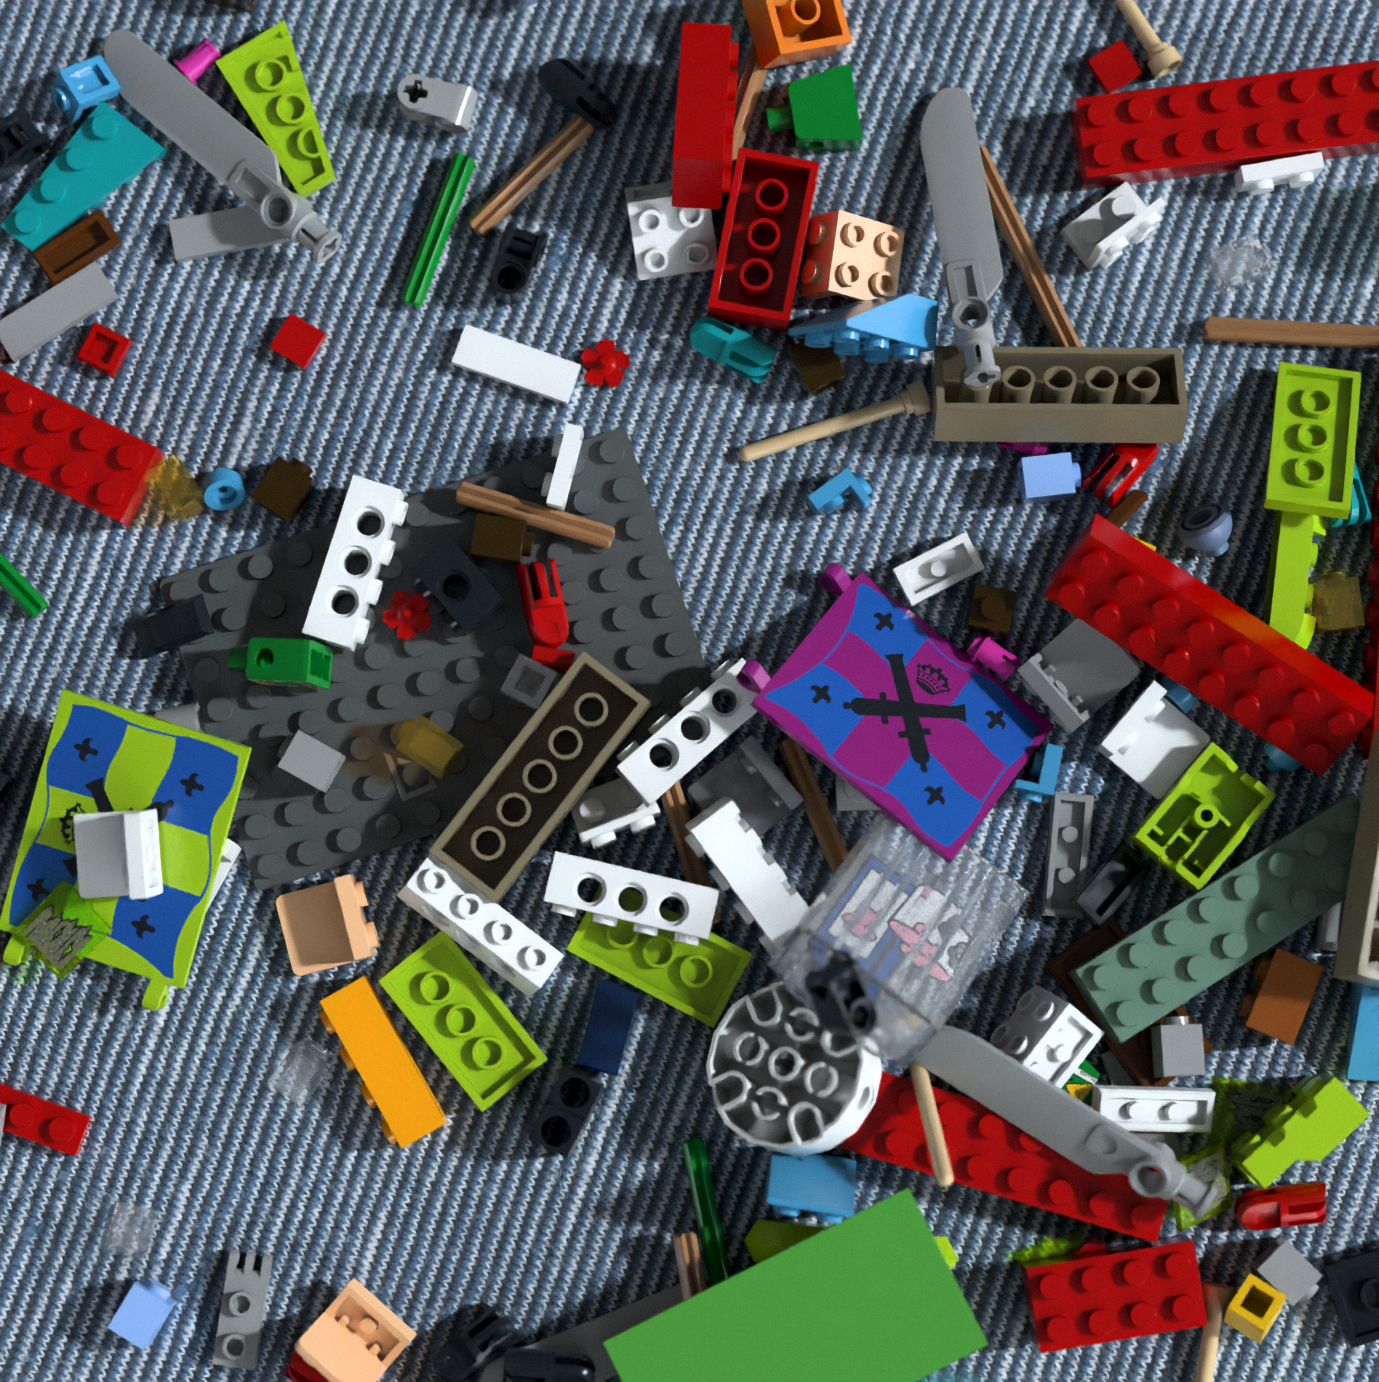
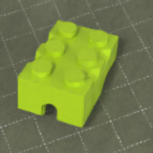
[1128,742,1277,892]
[1227,1074,1370,1189]

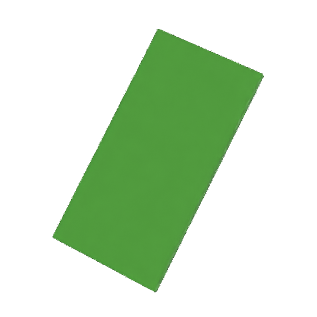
[603,1187,988,1382]

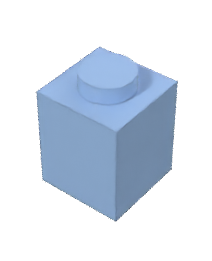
[1017,452,1081,505]
[107,1278,177,1350]

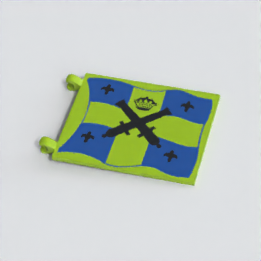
[0,689,252,1011]

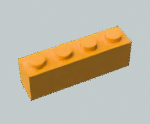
[318,976,449,1149]

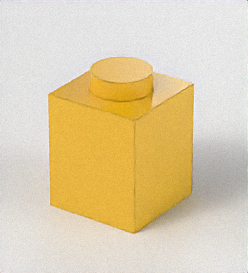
[1223,1273,1287,1344]

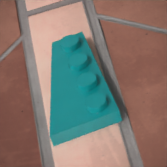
[0,101,168,252]

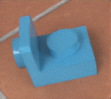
[51,55,121,123]
[806,468,873,515]
[1009,743,1063,803]

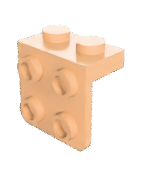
[801,210,904,301]
[276,874,379,976]
[295,1278,417,1382]

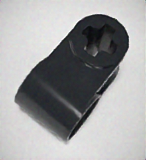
[0,108,52,184]
[490,221,549,305]
[804,950,878,1037]

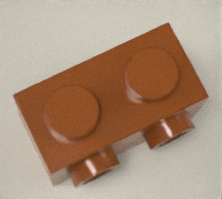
[1237,948,1324,1045]

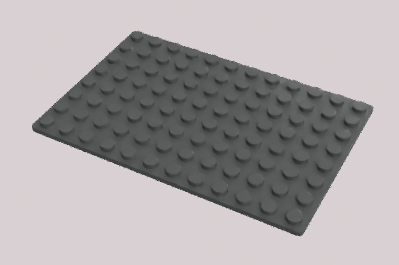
[160,428,721,890]

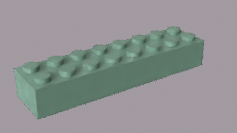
[1067,793,1361,1044]

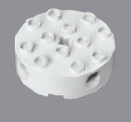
[706,980,882,1157]

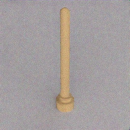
[1114,0,1183,79]
[739,380,932,462]
[891,1012,953,1187]
[1195,1281,1236,1382]

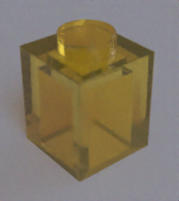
[144,453,205,522]
[1311,571,1365,635]
[396,714,464,779]

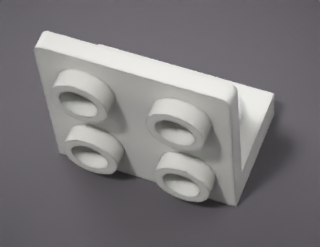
[624,181,717,280]
[1060,181,1166,271]
[1095,680,1210,800]
[570,778,661,850]
[73,809,163,899]
[989,985,1104,1088]

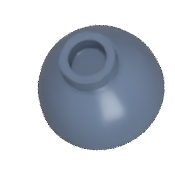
[1176,502,1233,558]

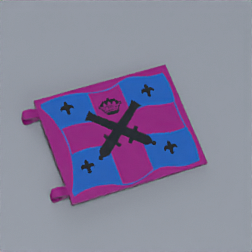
[736,562,1055,864]

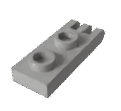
[212,1249,273,1370]

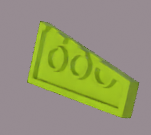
[215,20,337,198]

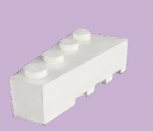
[684,796,820,963]

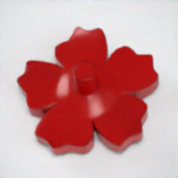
[580,338,630,389]
[382,590,433,641]

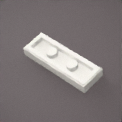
[452,324,581,405]
[1091,1085,1216,1133]

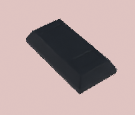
[132,594,214,659]
[1070,840,1152,929]

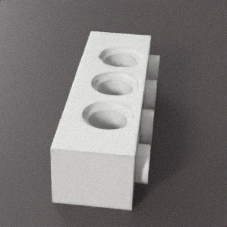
[302,475,408,652]
[614,658,759,808]
[544,851,720,946]
[396,853,564,997]

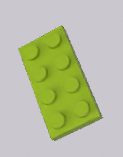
[1264,361,1362,519]
[566,885,753,1028]
[378,930,548,1112]

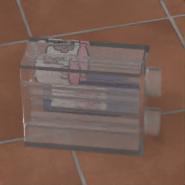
[767,809,1030,1068]

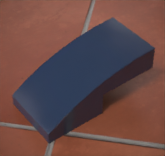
[577,979,640,1076]

